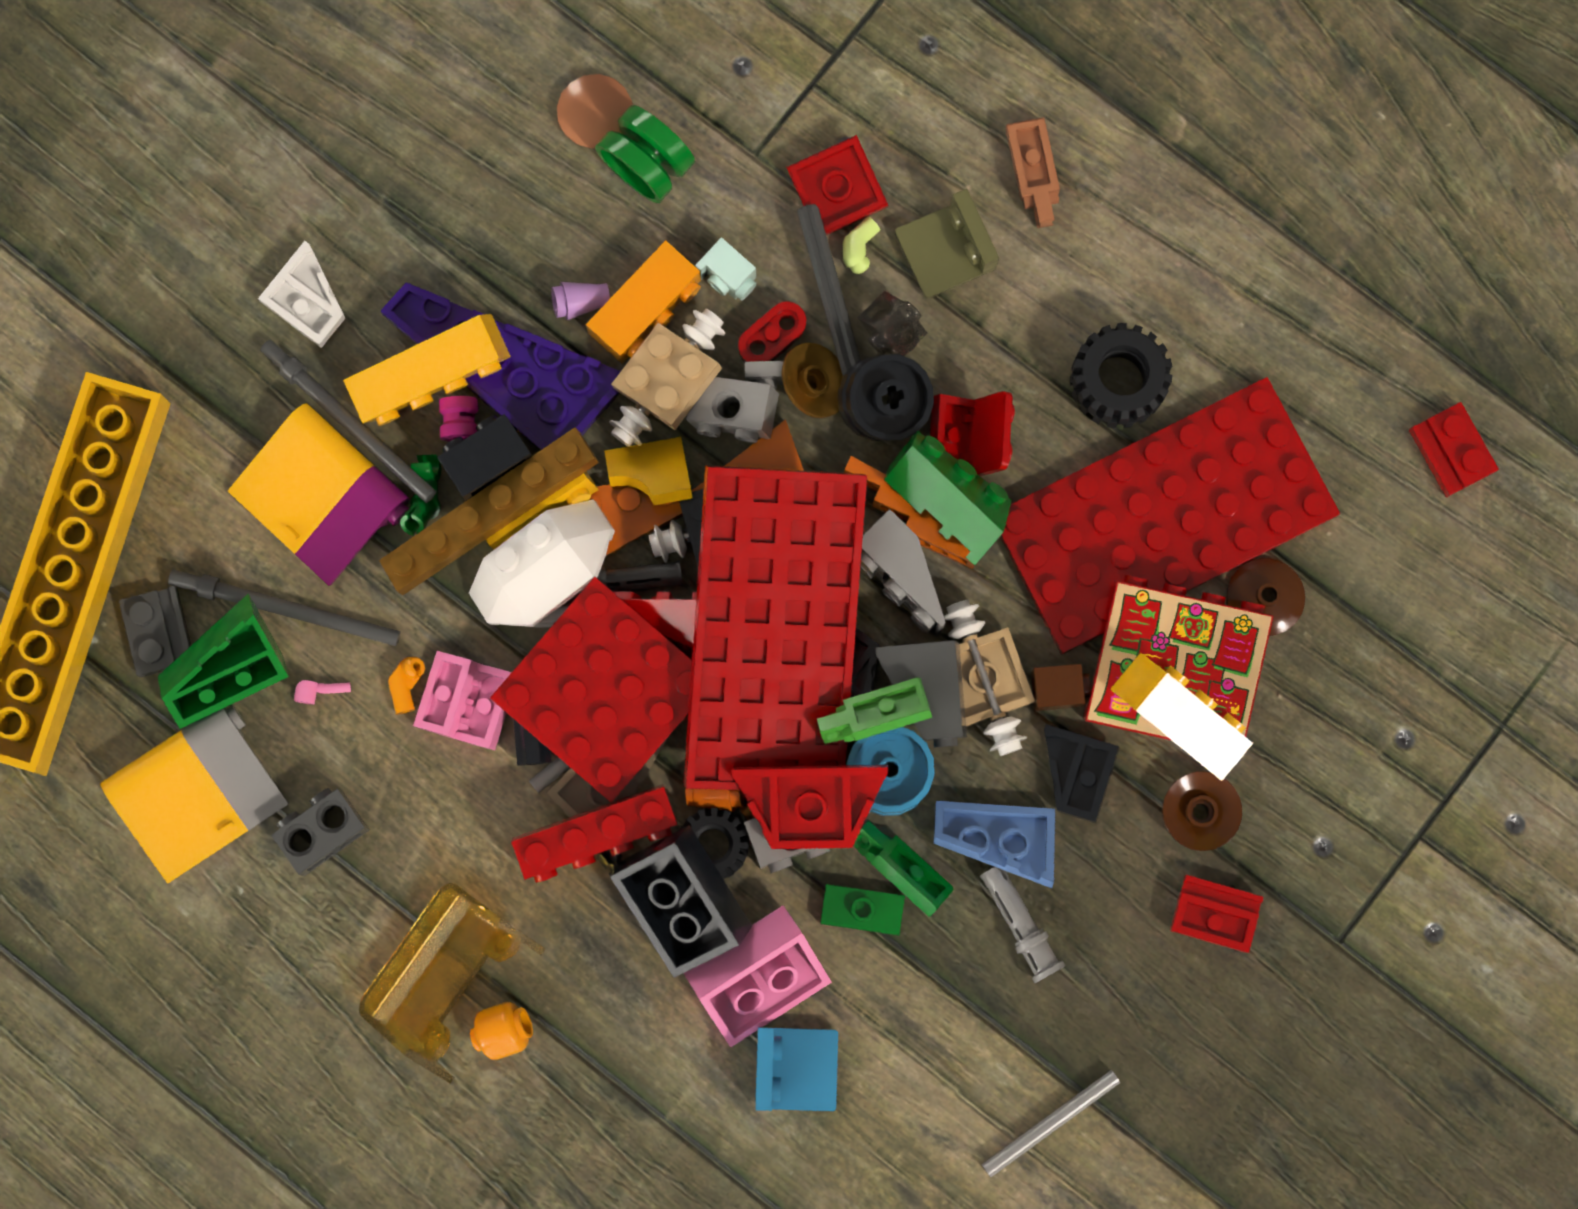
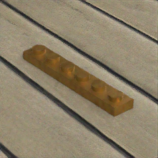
[379,427,599,596]

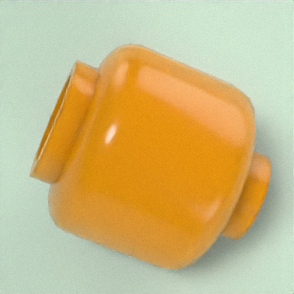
[470,1002,533,1060]

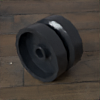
[838,354,934,441]

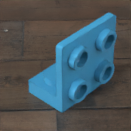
[755,1028,838,1111]

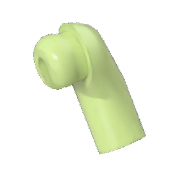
[842,216,880,274]

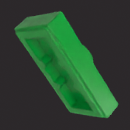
[820,884,905,936]

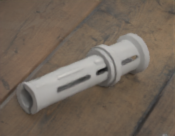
[980,867,1066,983]

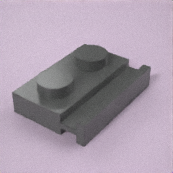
[119,586,191,678]

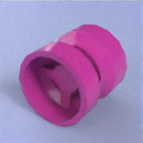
[439,396,478,442]

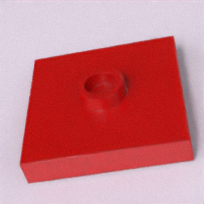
[786,135,889,235]

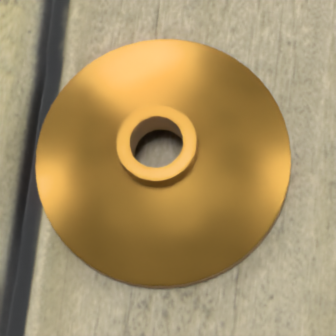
[782,343,843,418]

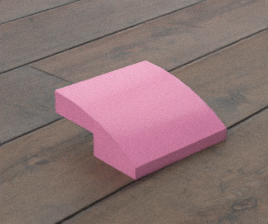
[413,651,512,751]

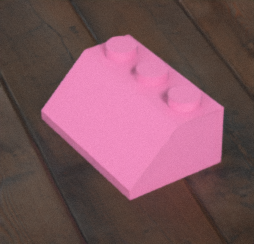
[684,905,832,1047]

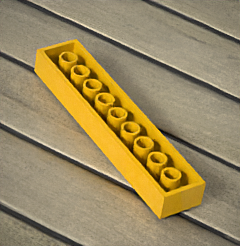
[0,372,171,776]

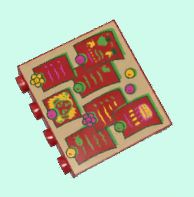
[1083,575,1274,740]

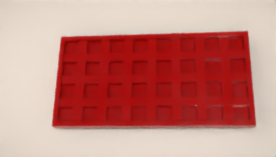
[1000,377,1341,655]
[683,465,867,790]

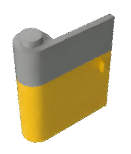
[100,706,289,884]

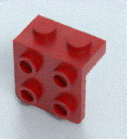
[930,391,1015,476]

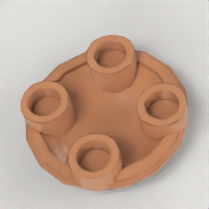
[557,74,632,149]

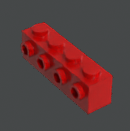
[511,784,677,883]

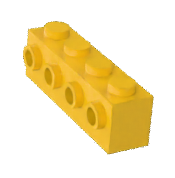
[343,314,511,426]

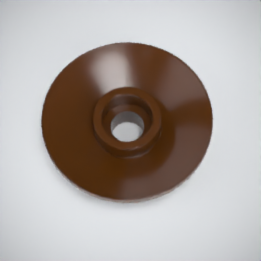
[1226,558,1305,636]
[1162,771,1242,851]

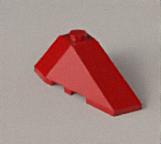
[614,592,697,660]

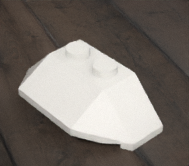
[469,499,615,627]

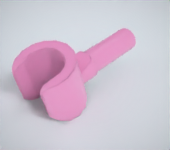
[294,680,351,705]

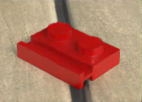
[1409,402,1499,498]
[1170,875,1264,953]

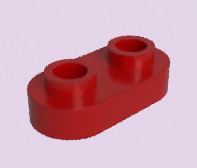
[738,301,806,363]

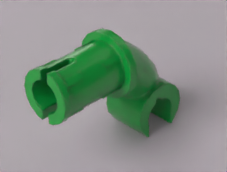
[400,454,442,536]

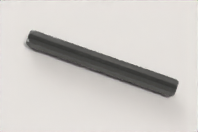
[797,204,861,376]

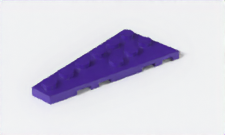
[380,282,622,450]

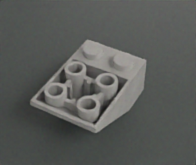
[860,509,946,636]

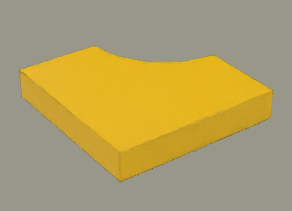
[604,437,693,505]

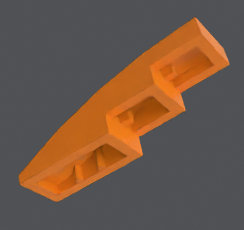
[844,456,974,569]

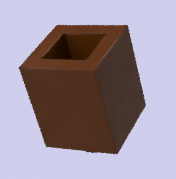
[1030,664,1091,711]

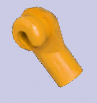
[388,656,425,715]

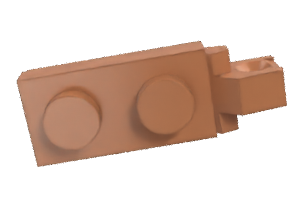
[1005,117,1060,229]

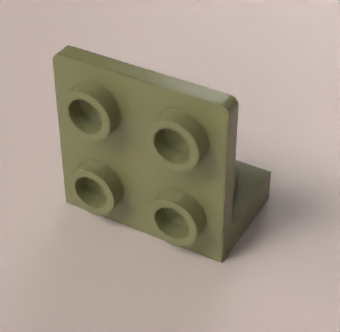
[895,188,999,299]

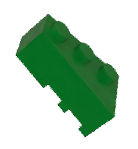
[884,430,1012,566]
[158,593,289,729]

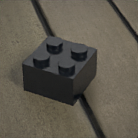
[437,414,532,501]

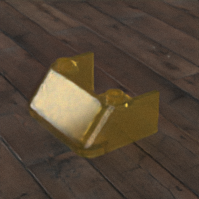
[359,883,545,1083]

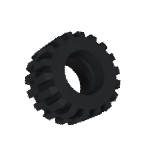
[1070,323,1173,429]

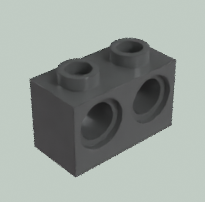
[271,788,370,876]

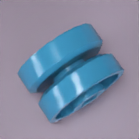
[846,727,935,816]

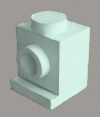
[695,237,757,301]

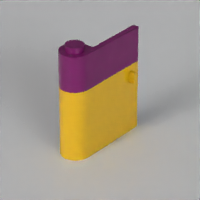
[228,403,410,586]

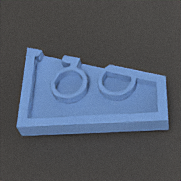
[933,801,1055,888]

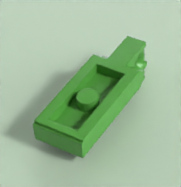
[817,677,933,744]

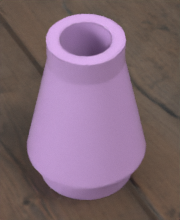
[551,282,610,320]

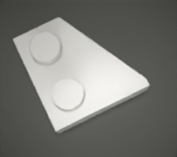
[258,241,345,348]

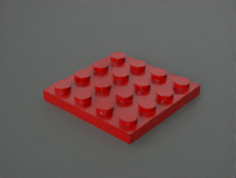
[490,577,692,803]

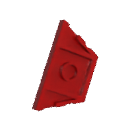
[732,765,888,849]

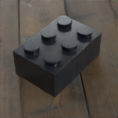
[610,825,752,978]

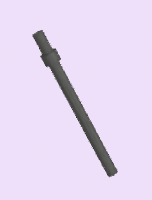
[260,340,437,503]
[168,569,401,646]

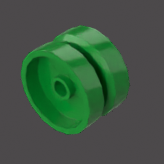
[595,105,695,203]

